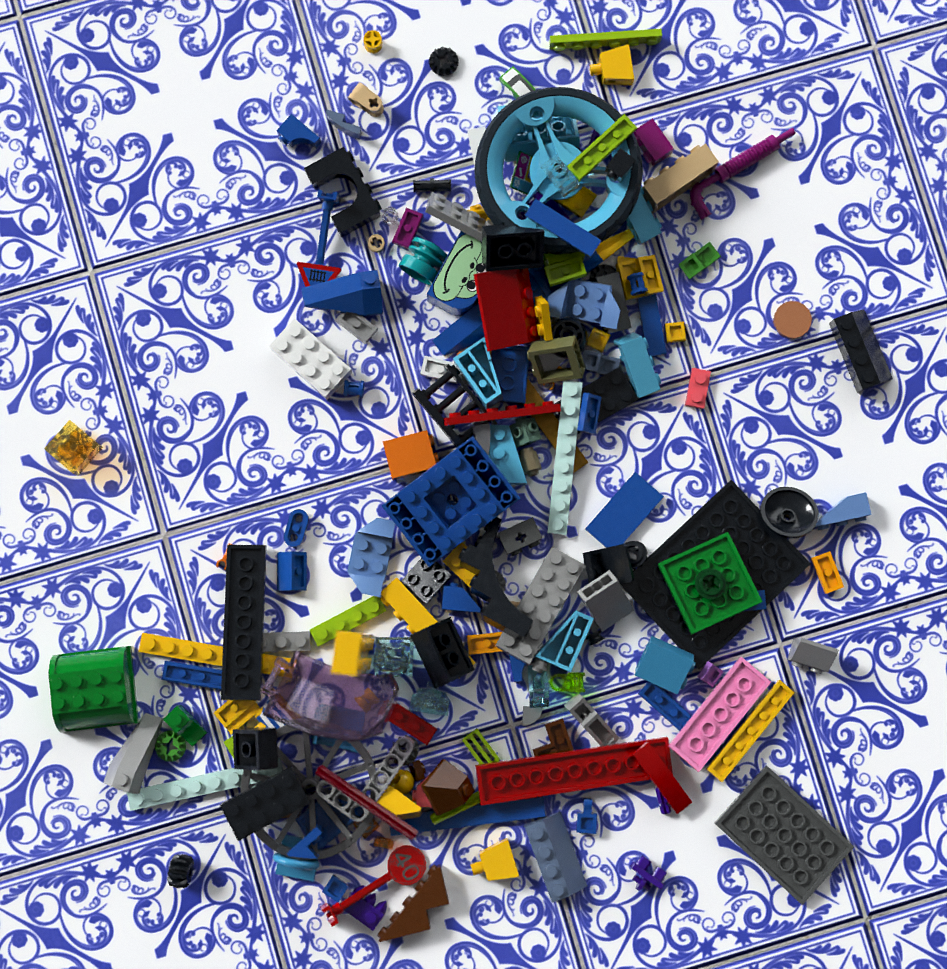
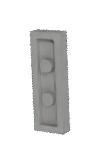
[263,631,311,652]

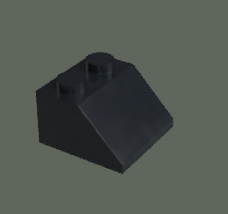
[233,727,278,770]

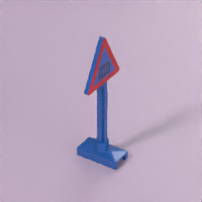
[297,189,342,287]

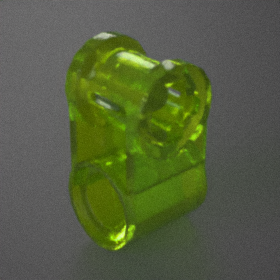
[548,672,586,692]

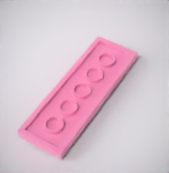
[668,657,771,772]

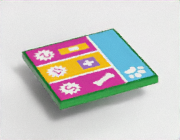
[509,151,538,198]

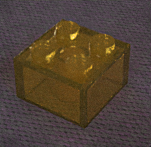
[44,420,103,476]

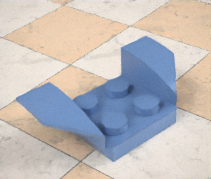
[547,279,621,329]
[347,518,395,597]

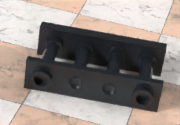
[412,364,497,448]

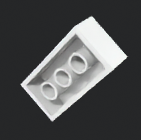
[269,318,353,400]

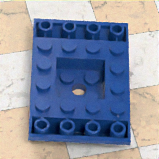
[382,436,521,567]

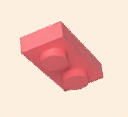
[685,368,711,409]

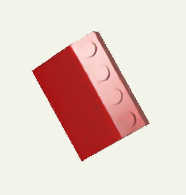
[474,268,540,351]

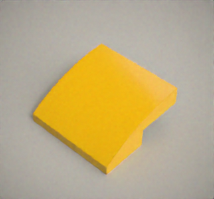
[615,255,664,301]

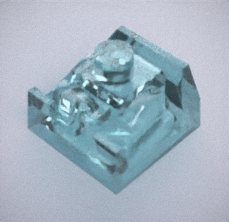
[373,637,414,677]
[409,681,449,716]

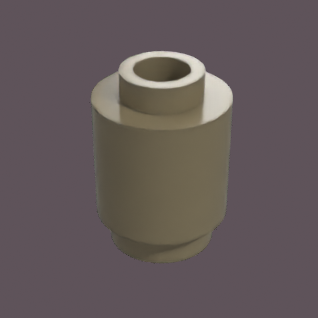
[519,447,542,477]

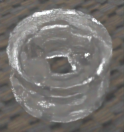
[382,207,399,226]

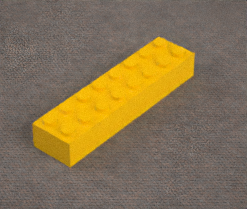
[331,631,374,676]

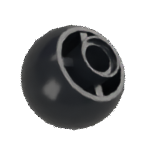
[551,317,588,359]

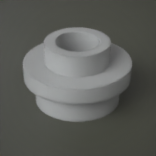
[530,657,549,673]

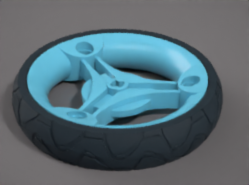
[474,87,643,255]

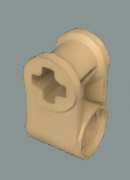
[348,82,384,117]

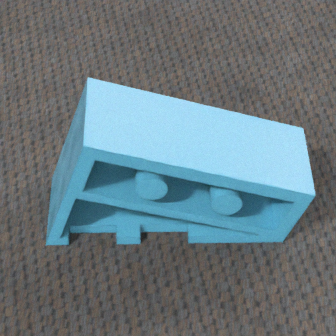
[626,186,662,244]
[613,332,661,398]

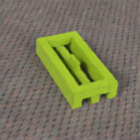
[462,728,500,764]

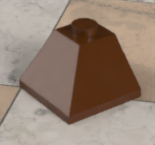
[421,759,475,816]

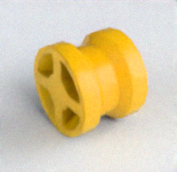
[363,30,383,54]

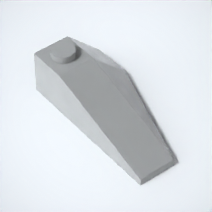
[103,713,164,794]

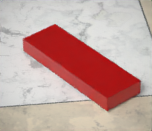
[378,698,438,745]

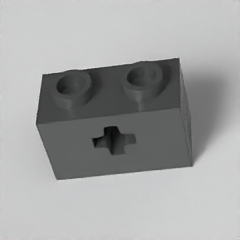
[497,517,542,556]

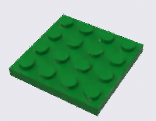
[657,532,763,635]

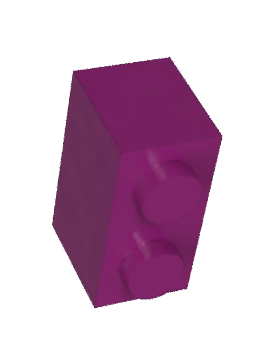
[634,118,674,166]

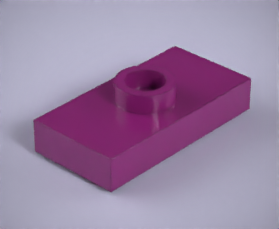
[392,207,424,249]

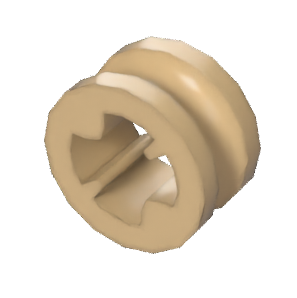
[368,234,385,252]

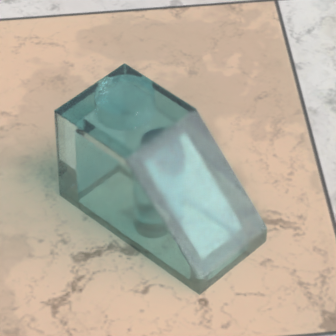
[527,664,549,708]

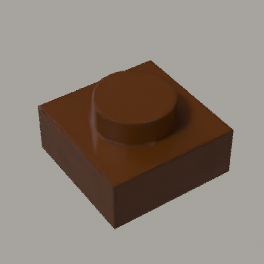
[408,760,426,781]

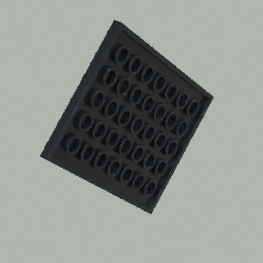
[620,480,811,669]

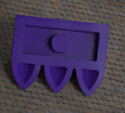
[344,885,387,931]

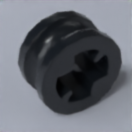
[586,630,605,646]

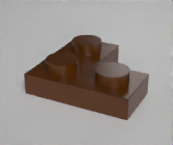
[532,718,574,756]

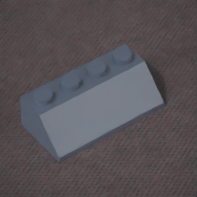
[524,811,587,903]

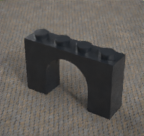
[304,147,382,238]

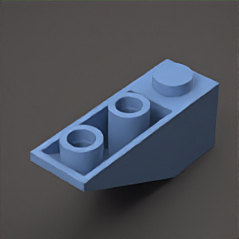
[815,492,872,530]

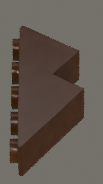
[377,864,449,942]

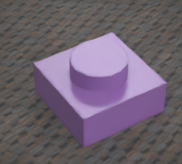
[697,661,724,687]

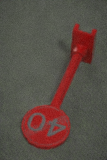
[320,845,426,927]

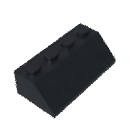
[829,309,893,393]

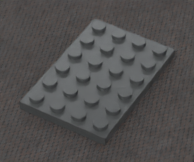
[714,765,854,905]

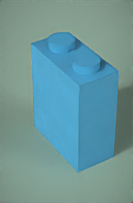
[635,636,696,694]

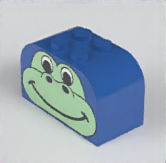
[427,231,486,316]

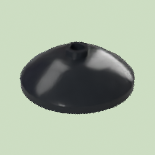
[760,487,819,539]

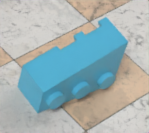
[453,337,503,409]
[489,425,527,485]
[535,611,594,672]

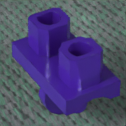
[630,855,667,891]

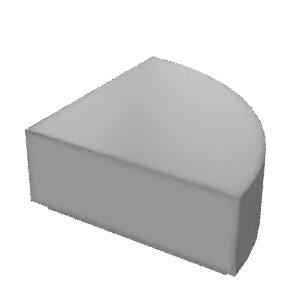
[522,706,543,726]

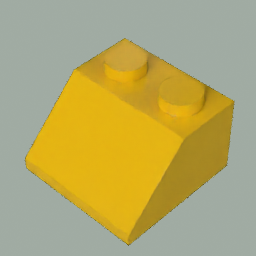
[377,785,422,820]

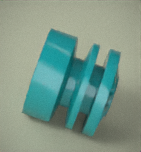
[399,237,447,286]

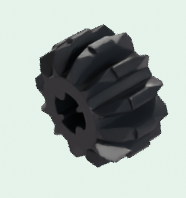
[167,854,194,889]

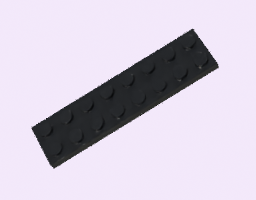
[221,545,267,701]

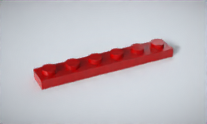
[444,401,561,426]

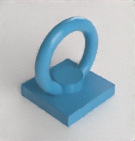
[273,834,320,882]

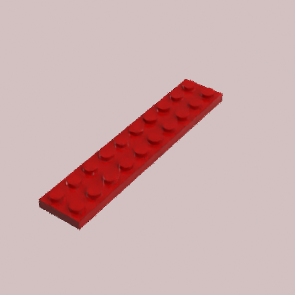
[475,736,673,805]

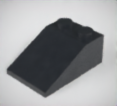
[482,225,544,271]

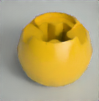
[390,769,415,794]

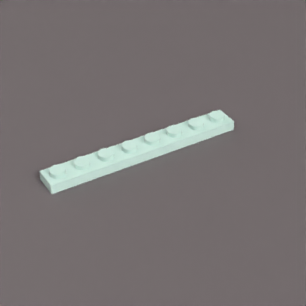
[547,380,583,535]
[127,758,283,811]

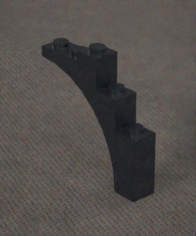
[459,517,533,642]

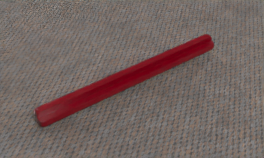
[316,765,418,840]

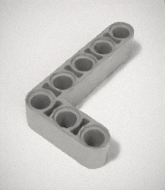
[317,736,415,822]

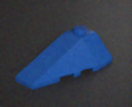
[301,270,383,316]
[432,303,485,356]

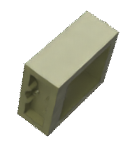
[527,336,586,384]

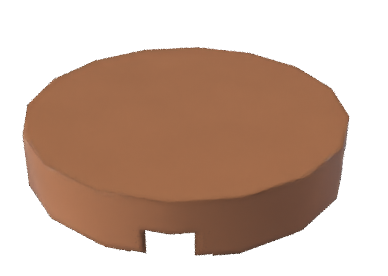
[773,301,812,339]

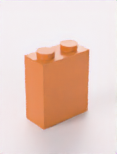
[382,430,439,480]

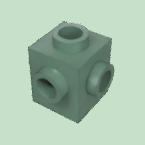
[509,416,542,448]

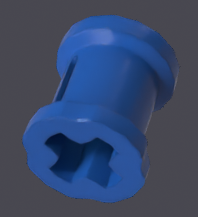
[627,272,648,296]
[344,379,364,398]

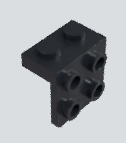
[582,544,634,584]

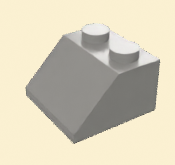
[787,638,839,674]

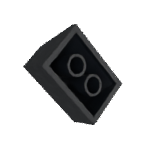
[410,617,475,689]

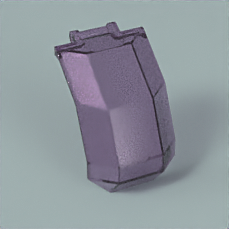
[260,650,400,742]

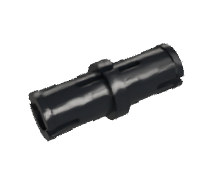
[413,178,451,193]

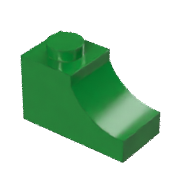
[163,705,208,747]

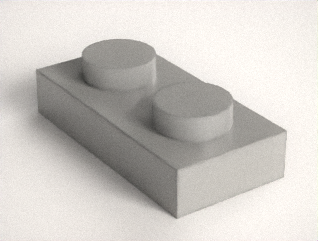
[336,312,378,345]

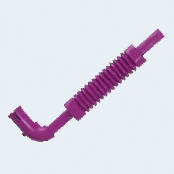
[690,128,796,220]

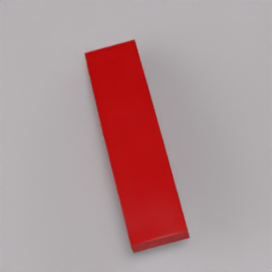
[632,742,692,814]

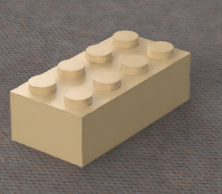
[642,143,719,214]

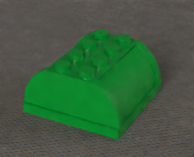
[48,646,139,733]

